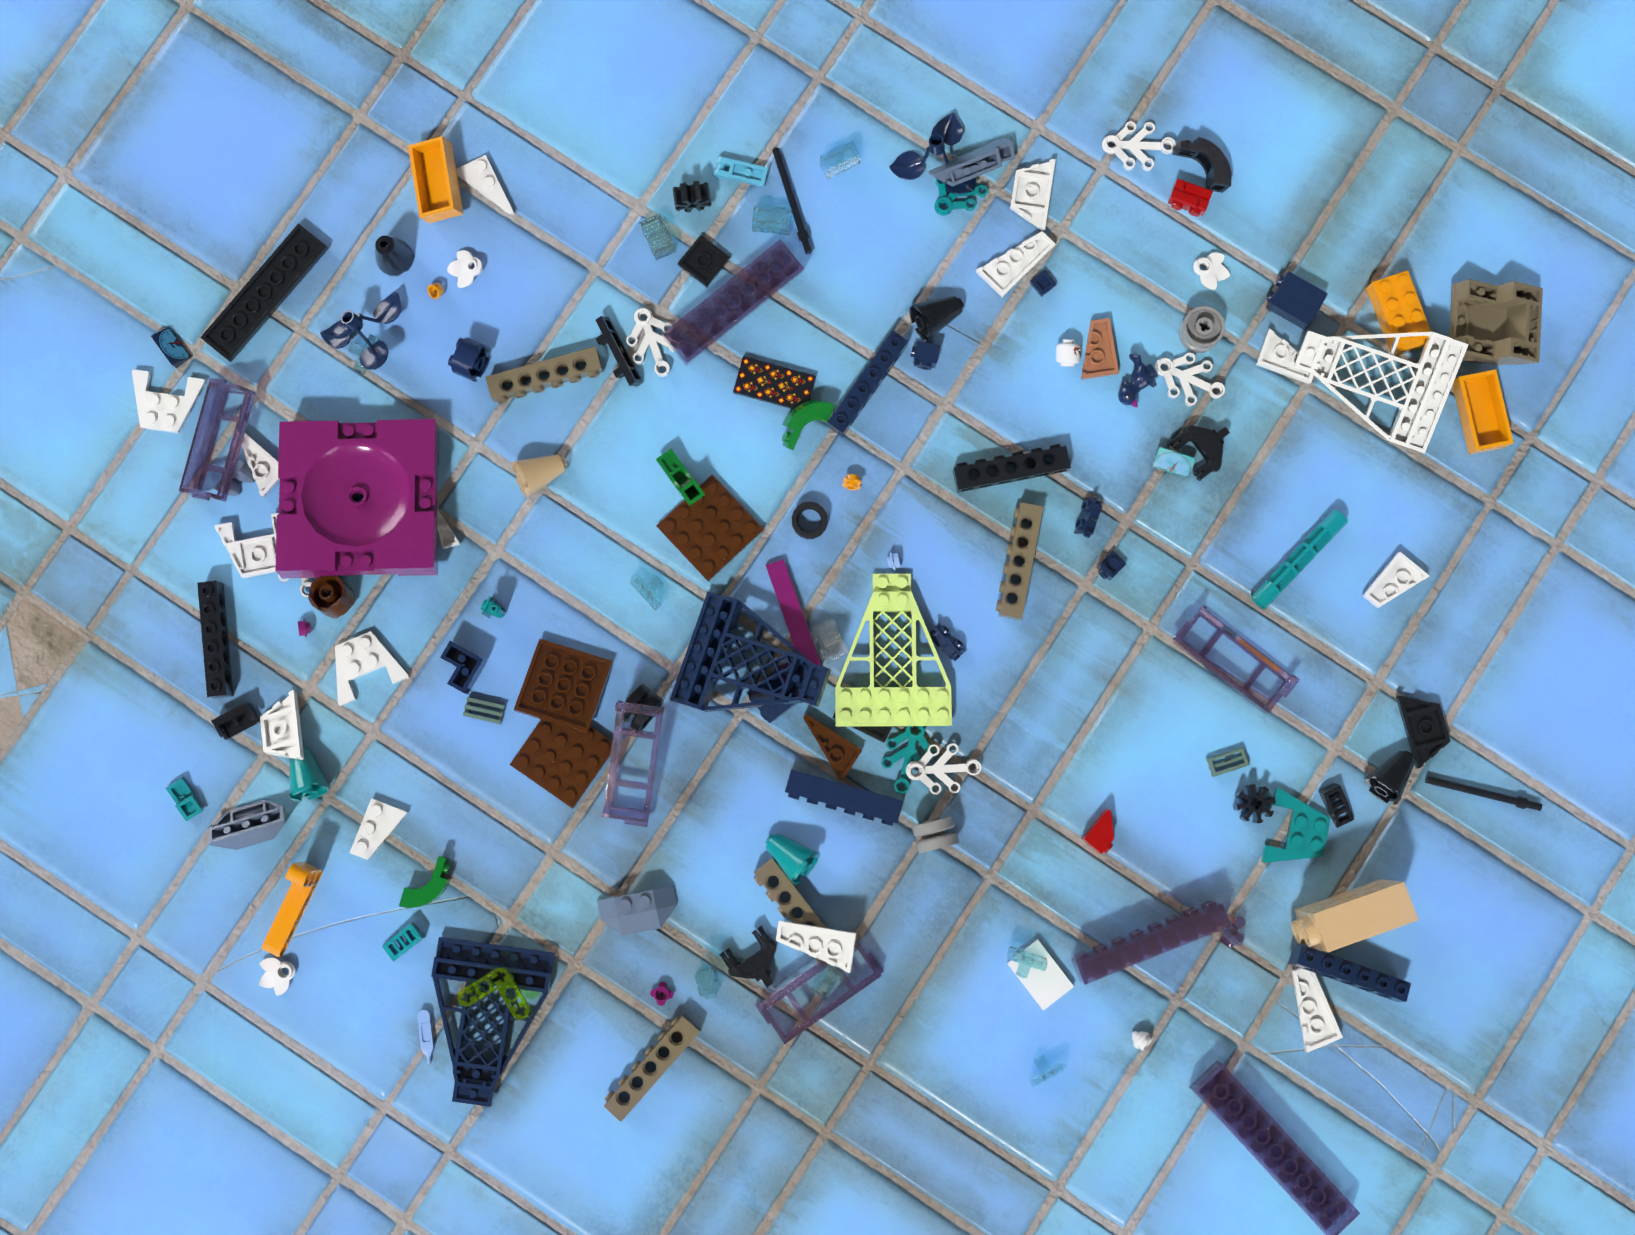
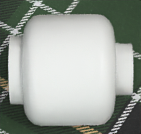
[1056,339,1081,367]

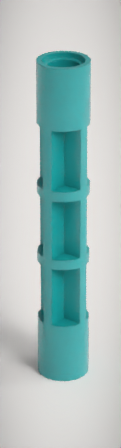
[1251,509,1348,610]

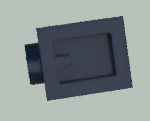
[1096,551,1127,581]

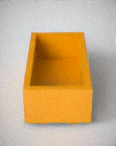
[408,136,463,223]
[1366,270,1431,357]
[1452,369,1514,455]

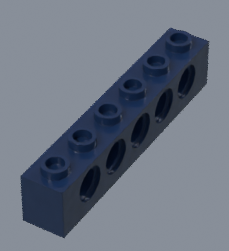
[827,331,908,437]
[1288,945,1411,1002]

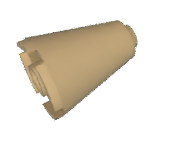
[511,454,567,498]

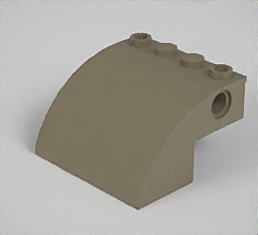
[1449,279,1543,365]

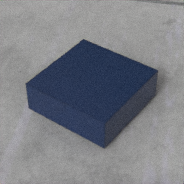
[1030,270,1057,297]

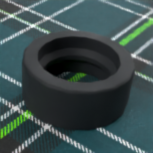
[791,502,828,539]

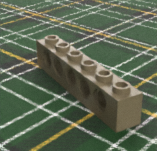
[485,347,603,403]
[995,502,1043,621]
[753,857,828,965]
[604,1014,701,1122]

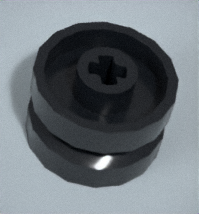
[616,684,664,734]

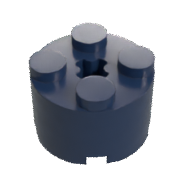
[448,338,490,382]

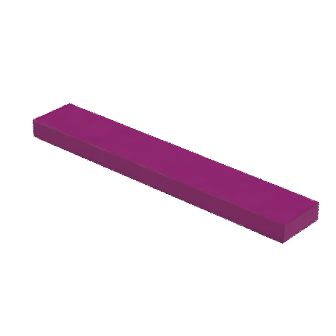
[765,559,822,666]

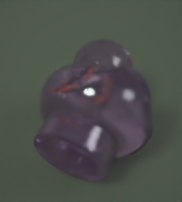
[1220,915,1246,949]

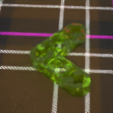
[457,967,530,1020]

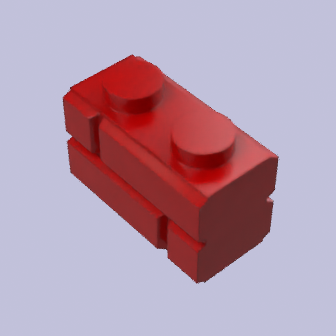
[1167,178,1213,217]

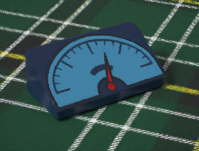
[151,327,192,368]

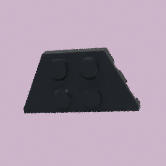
[1396,695,1451,769]

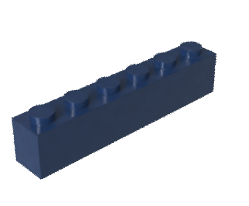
[785,770,903,826]

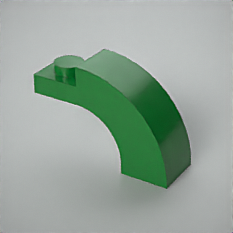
[782,400,835,450]
[656,449,705,506]
[399,856,451,908]

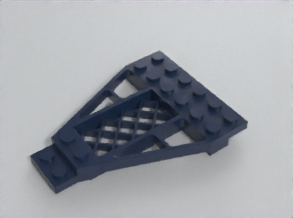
[670,591,831,712]
[431,937,555,1107]

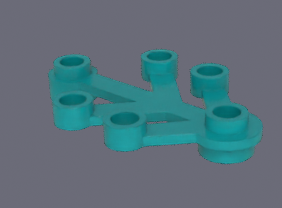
[934,178,988,216]
[882,726,935,794]

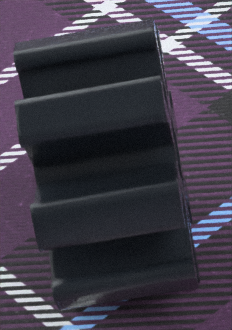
[672,181,712,212]
[1233,784,1276,823]

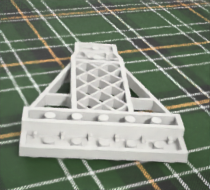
[1294,331,1469,453]

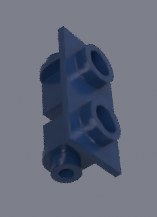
[1074,497,1103,538]
[929,623,966,661]

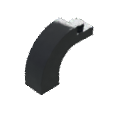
[1172,137,1231,193]

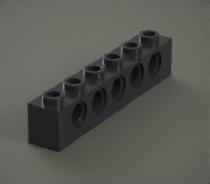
[953,444,1071,493]
[197,580,233,699]

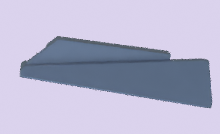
[928,138,1016,187]

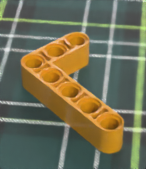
[262,862,322,957]

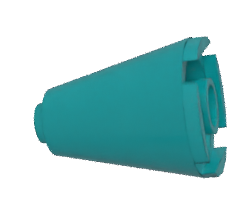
[290,745,330,801]
[765,833,820,885]

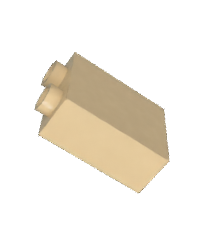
[1291,879,1419,952]

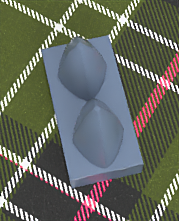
[214,458,255,496]

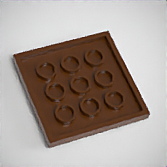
[656,475,764,582]
[514,638,613,734]
[510,720,618,809]

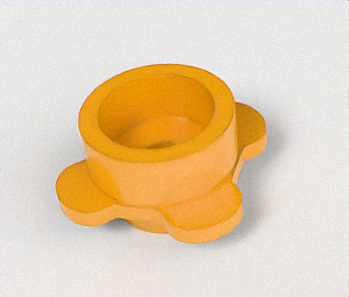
[842,474,862,490]

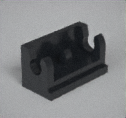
[211,702,260,740]

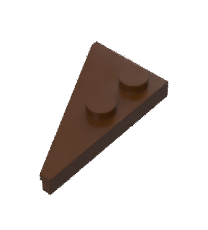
[803,714,862,781]

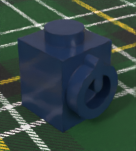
[911,340,940,370]

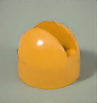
[427,283,444,299]

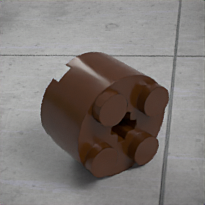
[308,575,355,619]

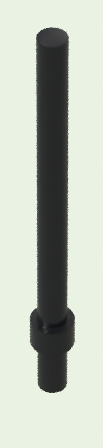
[772,148,812,254]
[1425,776,1542,811]

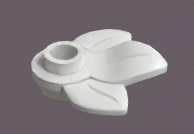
[447,250,483,288]
[1193,252,1230,290]
[259,958,296,996]

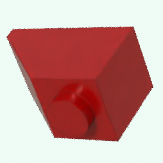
[1081,809,1114,854]

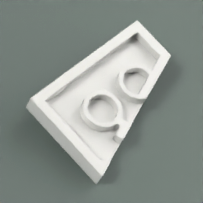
[350,798,409,860]

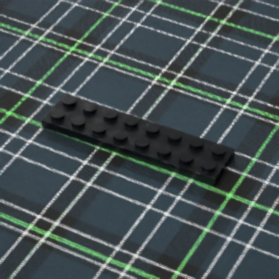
[200,223,329,362]

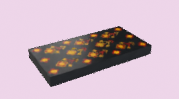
[733,356,816,409]

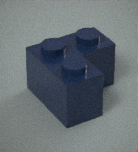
[440,641,487,694]

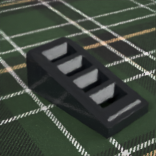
[1318,783,1354,828]

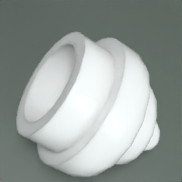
[1132,1031,1153,1051]

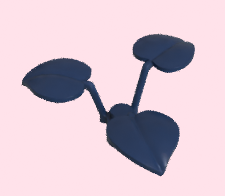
[889,113,976,194]
[320,292,401,370]

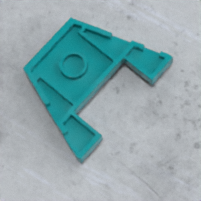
[1261,788,1331,863]

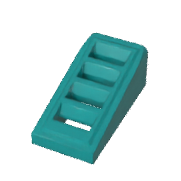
[382,922,425,962]

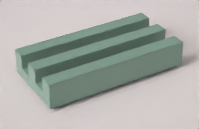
[463,697,506,724]
[1206,747,1250,777]

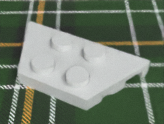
[1010,159,1056,231]
[260,690,304,760]

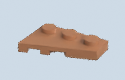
[1081,318,1119,380]

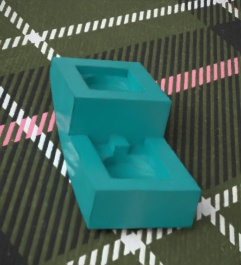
[165,777,203,821]

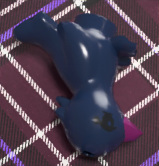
[1118,354,1157,407]

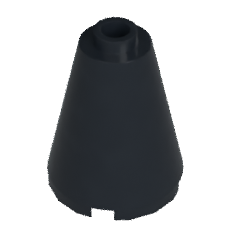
[375,236,414,276]
[909,296,964,340]
[1364,750,1415,805]

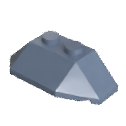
[208,800,286,850]
[597,885,677,936]

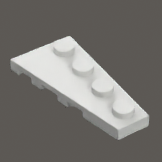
[976,231,1056,298]
[776,920,857,973]
[1291,968,1343,1053]

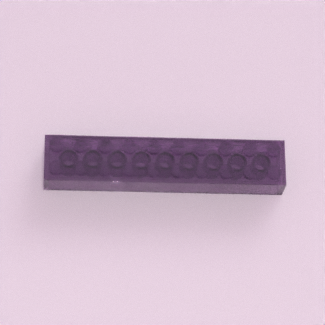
[1189,1060,1360,1235]

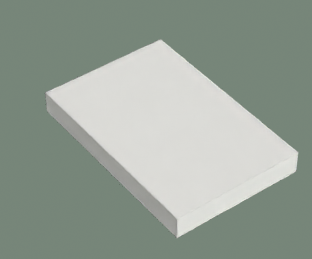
[1007,939,1074,1011]

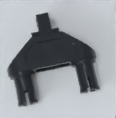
[1170,425,1230,481]
[719,925,777,988]

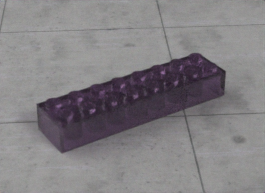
[662,239,804,366]
[1071,900,1231,985]

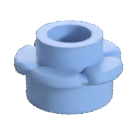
[887,552,901,570]

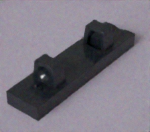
[595,316,643,387]

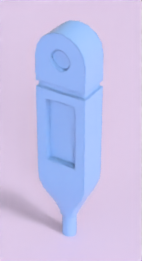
[417,1009,434,1064]

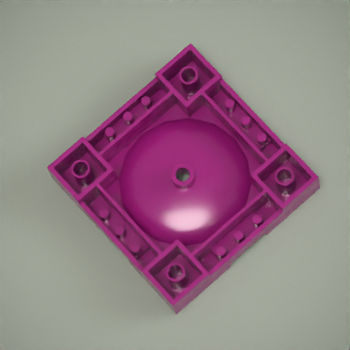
[275,419,439,578]

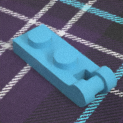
[713,157,768,188]

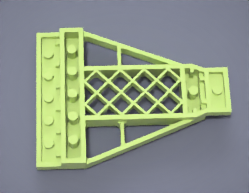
[835,574,952,727]

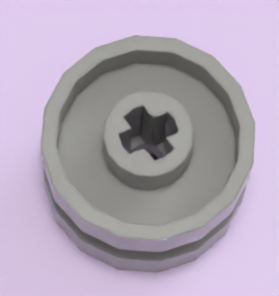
[1178,306,1225,353]
[911,816,960,853]

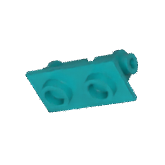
[481,596,506,618]

